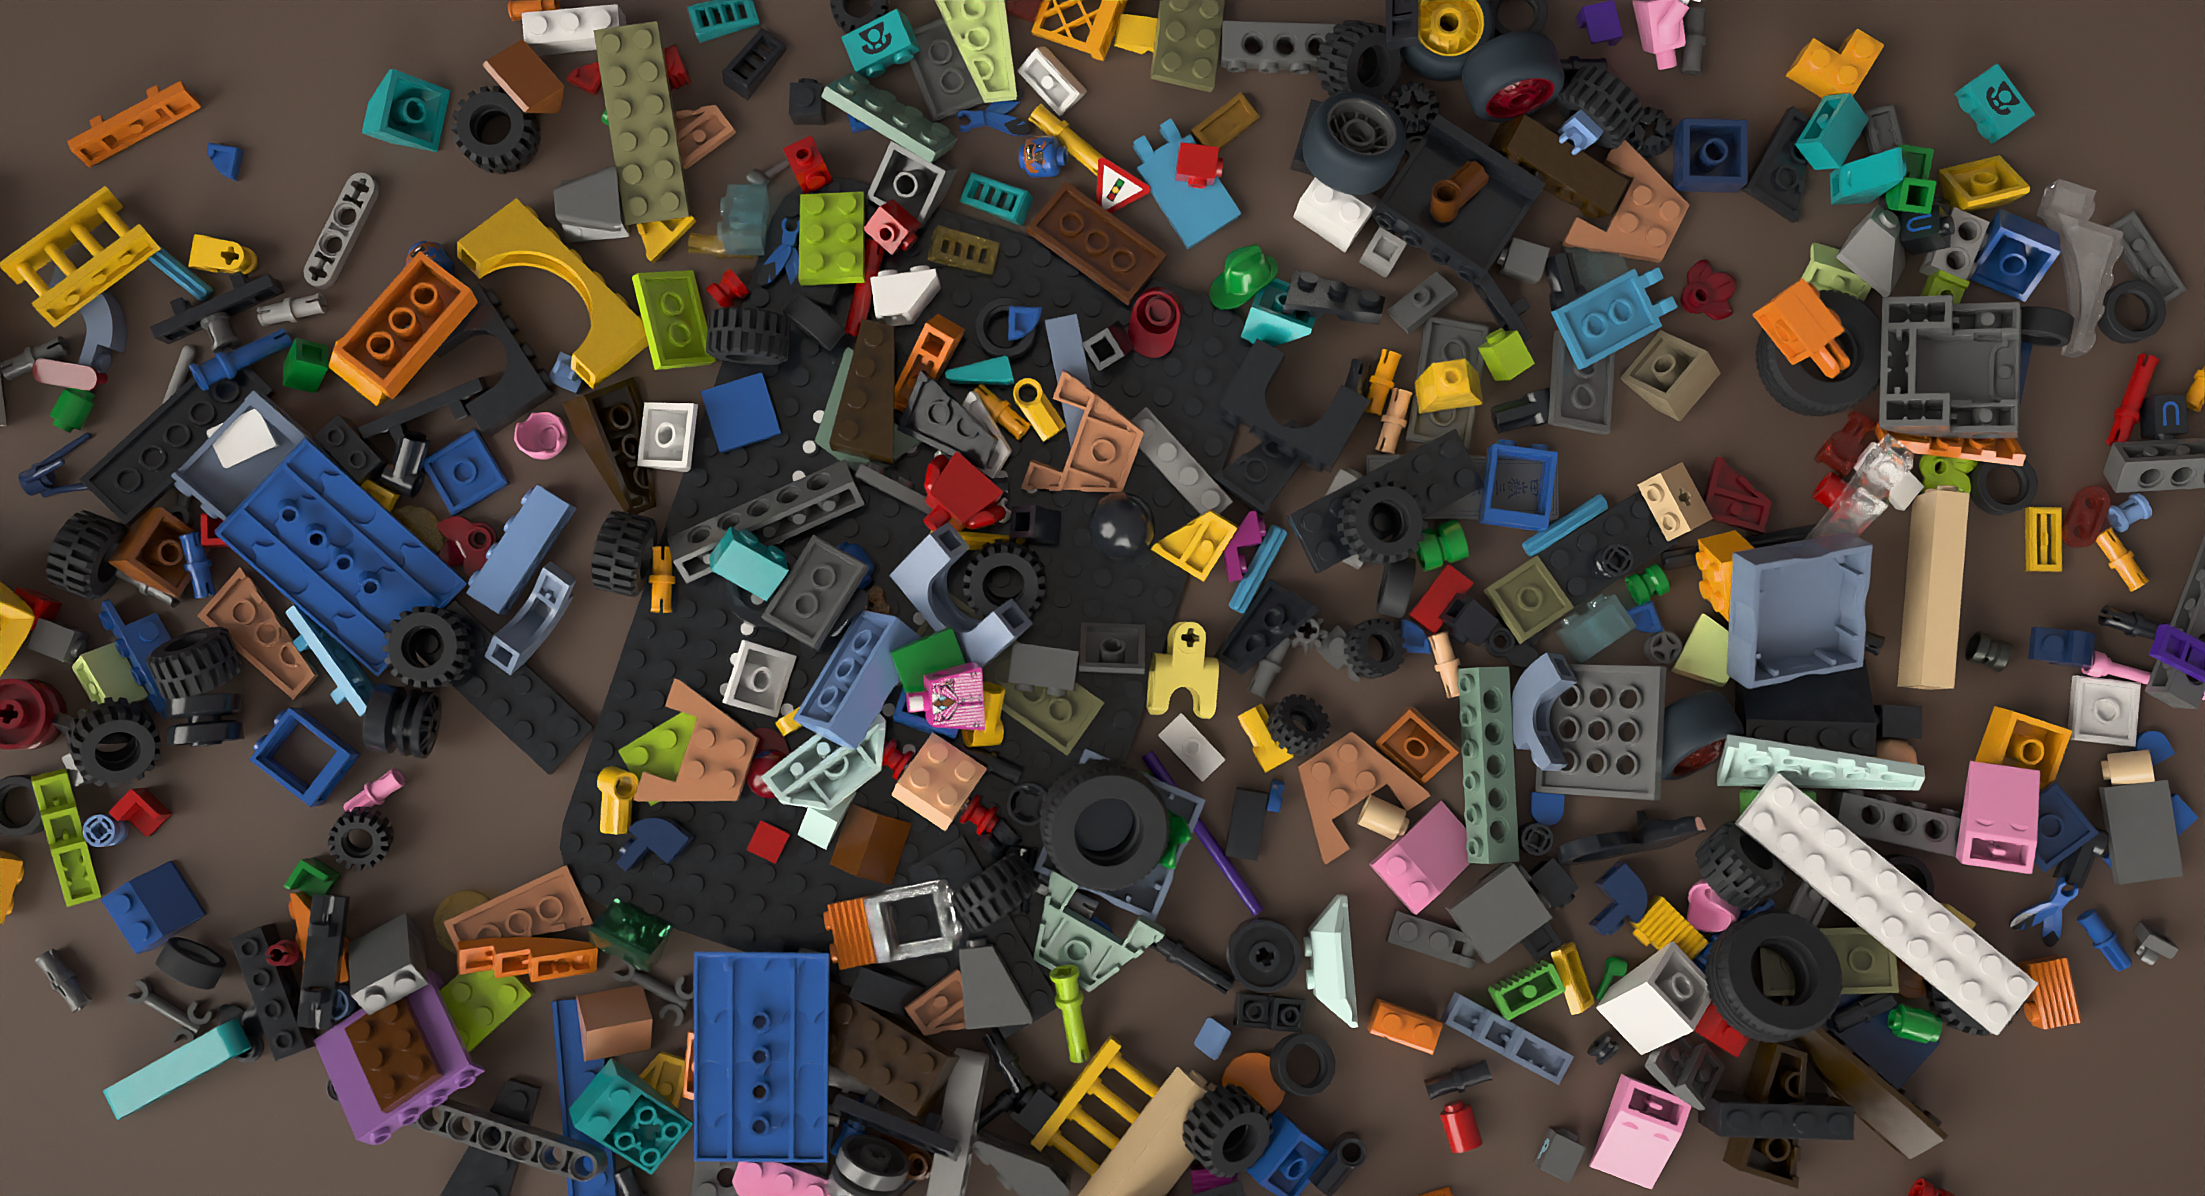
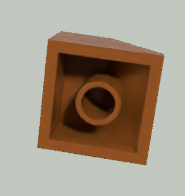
[108,507,212,598]

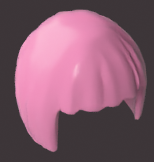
[1686,879,1740,932]

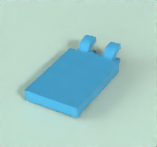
[1133,118,1241,250]
[1551,267,1677,370]

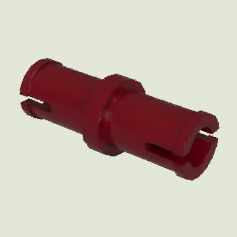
[266,939,304,966]

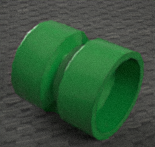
[1415,519,1469,572]

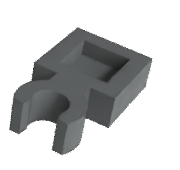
[1314,625,1361,682]

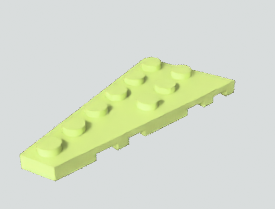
[935,0,1017,103]

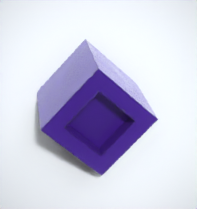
[1576,0,1623,46]

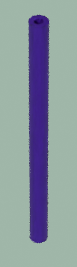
[1142,750,1264,916]

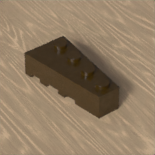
[1488,115,1629,219]
[829,319,895,466]

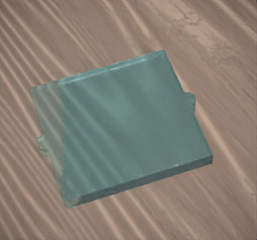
[1561,225,1628,292]

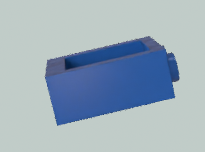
[1478,439,1558,532]
[249,708,361,807]

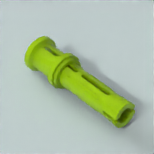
[1050,964,1090,1063]

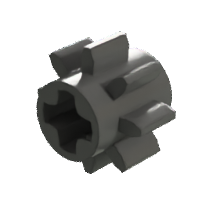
[1291,617,1328,654]

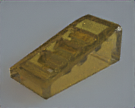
[928,225,1000,275]

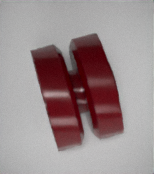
[0,679,67,750]

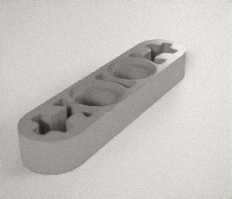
[303,172,380,289]

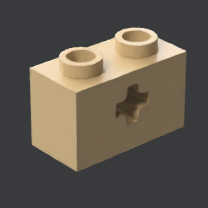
[1638,462,1713,542]

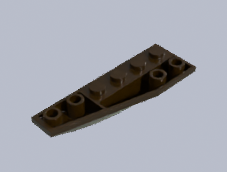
[1771,996,1948,1159]

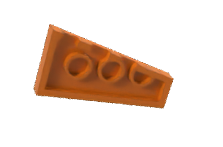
[1874,422,2026,466]

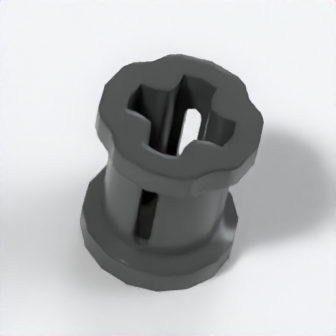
[200,312,241,353]

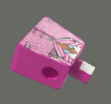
[906,662,985,730]

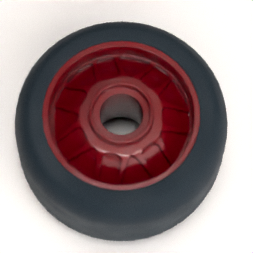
[1462,30,1565,123]

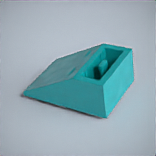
[569,1058,694,1175]

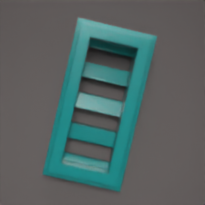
[687,0,760,43]
[960,172,1033,226]
[945,355,1015,385]

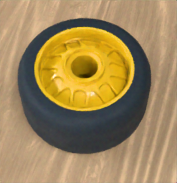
[1399,0,1495,81]

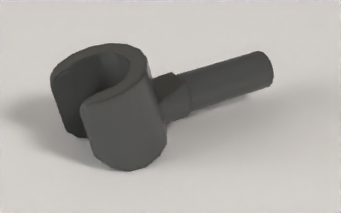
[747,159,790,191]

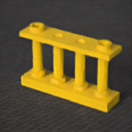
[0,186,161,328]
[1030,1035,1167,1183]

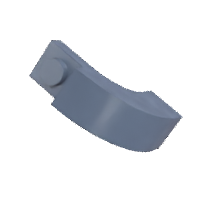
[49,265,127,373]
[484,561,576,675]
[1511,652,1578,771]

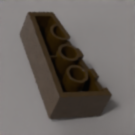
[1723,1040,1808,1189]

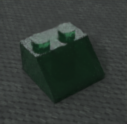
[589,899,673,973]

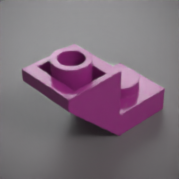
[1222,511,1266,583]

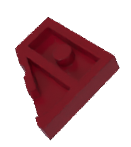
[1703,456,1772,534]

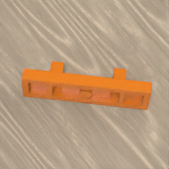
[67,80,202,168]

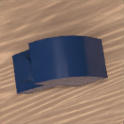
[2028,627,2096,668]
[616,817,694,871]
[1588,861,1647,936]

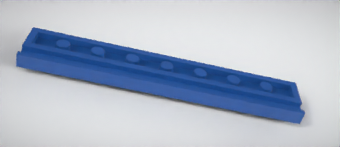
[552,998,619,1196]

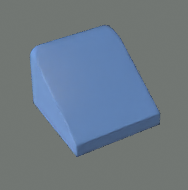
[1194,1017,1232,1060]

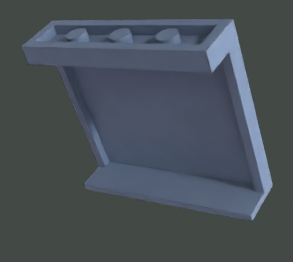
[171,389,354,521]

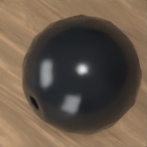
[1089,492,1155,558]

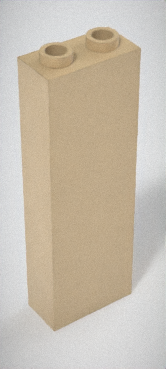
[1897,485,1970,690]
[1078,1066,1217,1196]

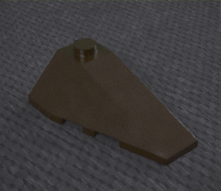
[562,377,656,515]

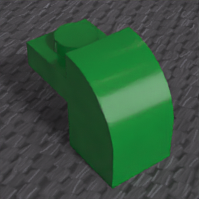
[1886,145,1937,214]

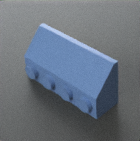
[793,611,922,750]

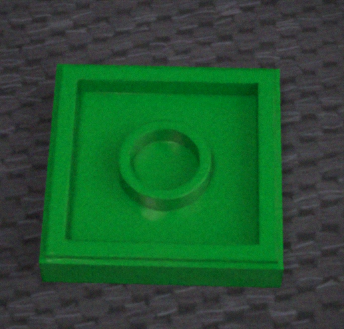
[889,626,965,713]

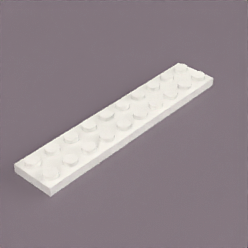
[1735,773,2038,1035]

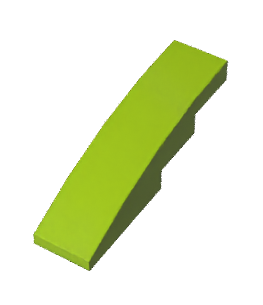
[31,768,102,907]

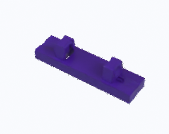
[2149,624,2205,683]

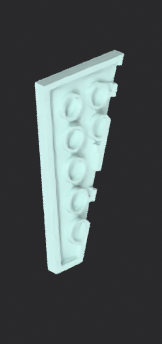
[1717,734,1925,790]

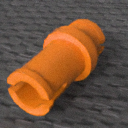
[508,0,561,22]

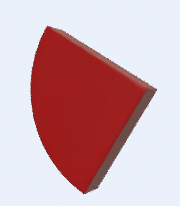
[566,62,602,96]

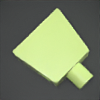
[1671,613,1730,687]

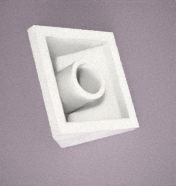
[637,402,698,472]
[722,640,797,718]

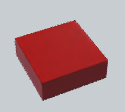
[746,820,791,864]

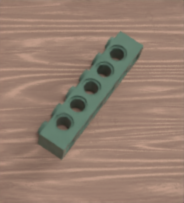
[1458,667,1519,864]

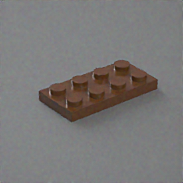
[1027,181,1167,305]

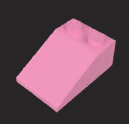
[1369,800,1470,915]

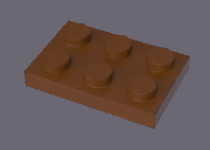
[344,996,444,1113]

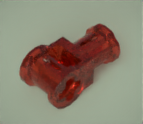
[1814,411,1876,478]

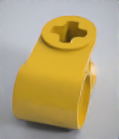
[188,234,258,275]

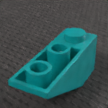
[1830,147,1907,205]

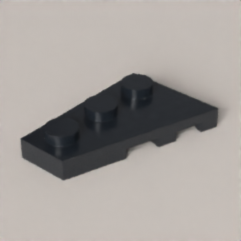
[1741,106,1811,223]

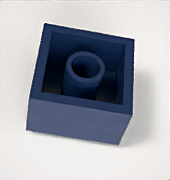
[1673,118,1748,193]

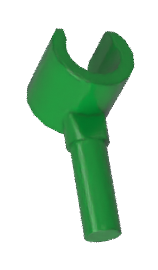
[1595,957,1627,1000]

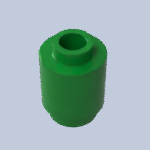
[49,387,96,433]
[1887,1004,1942,1044]

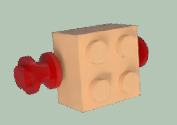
[882,732,1000,836]

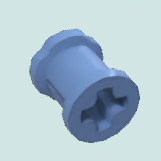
[2105,493,2152,533]

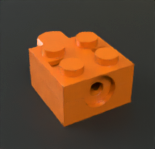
[1752,278,1850,378]

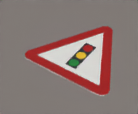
[1096,157,1151,214]

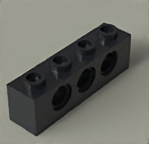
[230,923,318,1062]

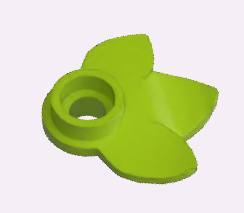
[1919,454,1978,495]

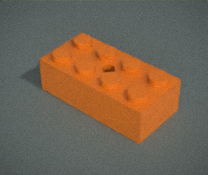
[332,251,478,400]

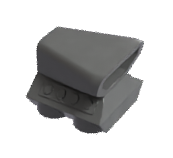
[553,166,632,243]

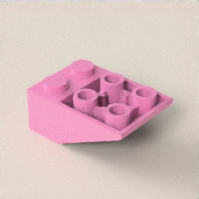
[1956,761,2040,874]
[1589,1073,1692,1189]

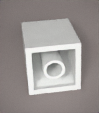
[1293,177,1381,252]
[1596,941,1712,1055]

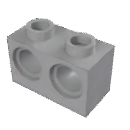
[1919,207,1990,280]

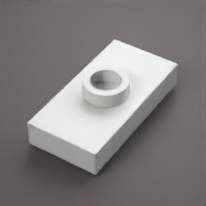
[1158,713,1226,782]

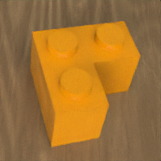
[1785,28,1884,99]

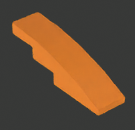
[457,937,598,982]

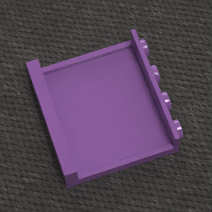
[314,968,485,1145]

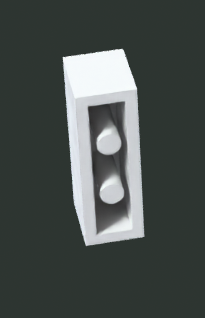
[522,4,626,56]

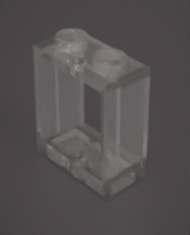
[863,879,962,963]

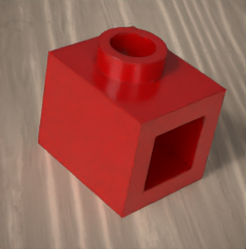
[783,135,833,194]
[1175,142,1223,189]
[863,199,922,255]

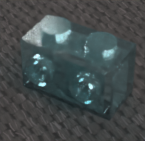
[717,184,770,255]

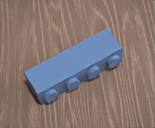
[466,484,577,615]

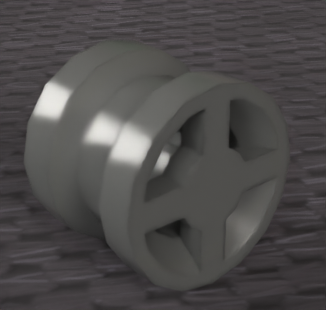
[1644,632,1682,664]

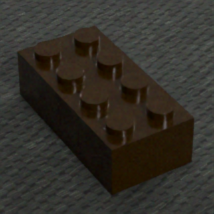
[829,991,960,1116]

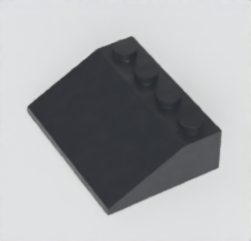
[1735,659,1876,756]

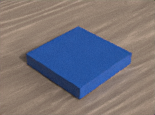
[701,372,782,454]
[423,428,510,516]

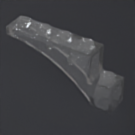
[2037,179,2124,358]
[1805,434,1914,540]

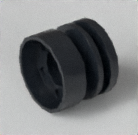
[363,683,441,759]

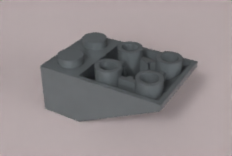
[974,1129,1071,1196]

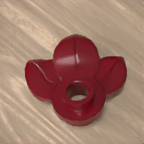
[1680,259,1737,320]
[436,516,497,578]

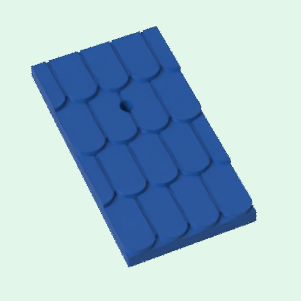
[215,436,467,677]
[694,952,830,1163]

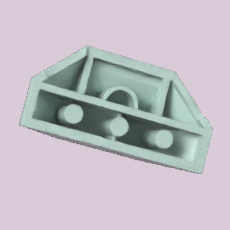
[761,713,886,811]
[1303,893,1358,1028]

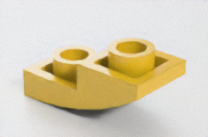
[1114,14,1158,55]

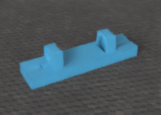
[285,605,375,716]

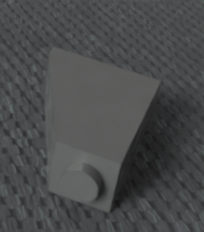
[959,938,1033,1029]

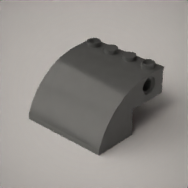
[1879,295,2022,439]

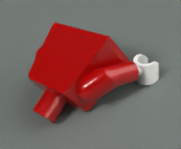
[923,450,1011,531]

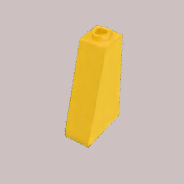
[1414,359,1483,414]

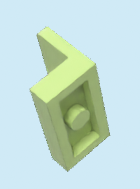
[1801,242,1871,302]
[71,643,148,705]

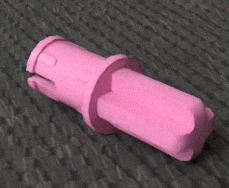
[343,768,406,812]

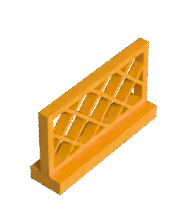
[1031,0,1128,61]

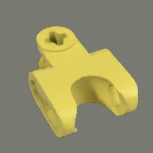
[1146,621,1219,719]

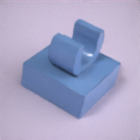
[1557,109,1604,155]
[549,351,585,395]

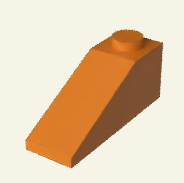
[895,314,966,413]

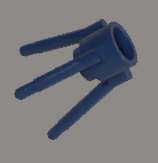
[18,433,91,498]

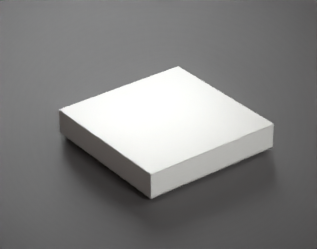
[2068,675,2141,747]

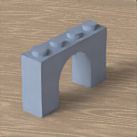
[890,522,1033,669]

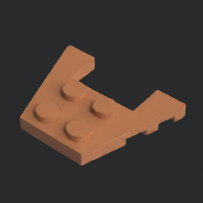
[1561,140,1690,263]
[1021,369,1144,492]
[633,678,759,801]
[1297,731,1431,865]

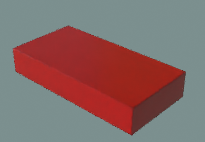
[1408,564,1473,634]

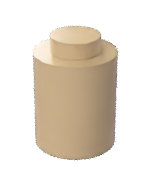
[2101,749,2154,786]
[1357,794,1409,840]

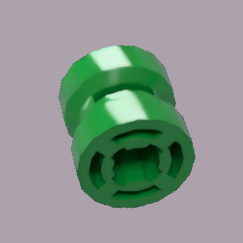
[1625,563,1670,606]

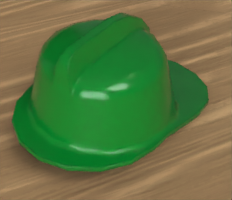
[1209,244,1278,309]

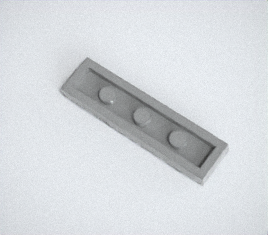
[1132,407,1233,515]

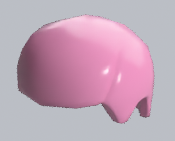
[514,412,568,460]

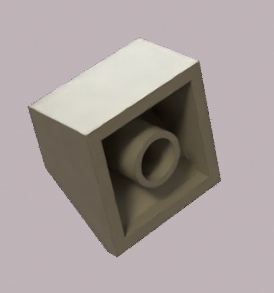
[1620,330,1721,421]

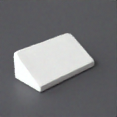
[1017,46,1087,116]

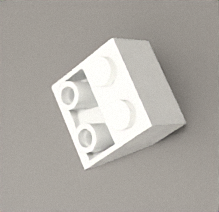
[870,266,941,326]

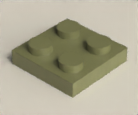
[1483,555,1574,644]

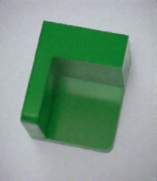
[283,337,328,393]
[284,857,341,897]

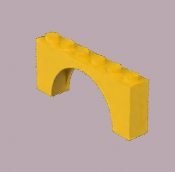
[457,198,649,390]

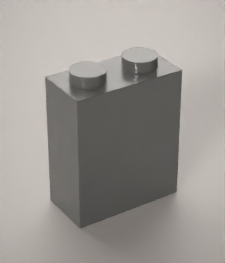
[1445,862,1553,964]
[348,913,428,1015]

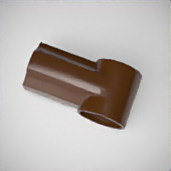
[1430,161,1489,222]

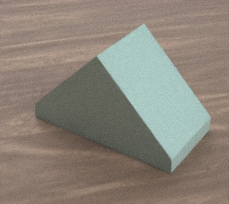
[797,791,857,850]

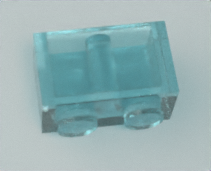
[1555,593,1637,663]

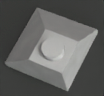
[1836,205,1906,297]

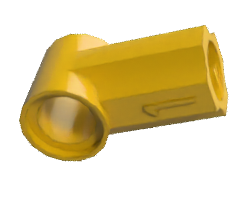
[1013,378,1066,442]
[962,681,1005,747]
[1237,703,1294,773]
[597,766,639,835]

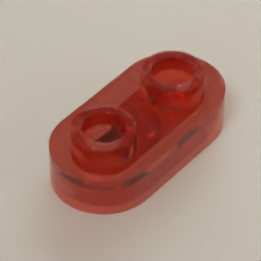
[2062,486,2110,548]

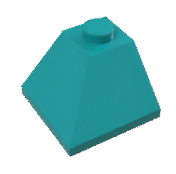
[362,69,451,152]
[1241,278,1316,347]

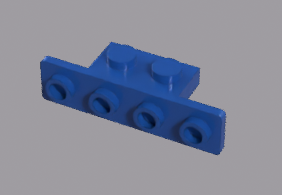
[99,599,171,720]

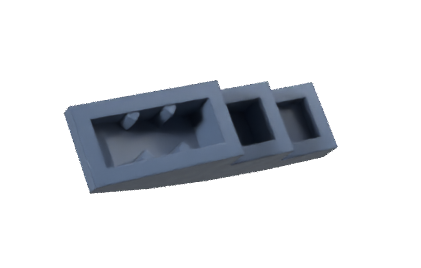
[1045,314,1092,447]
[1440,992,1574,1085]

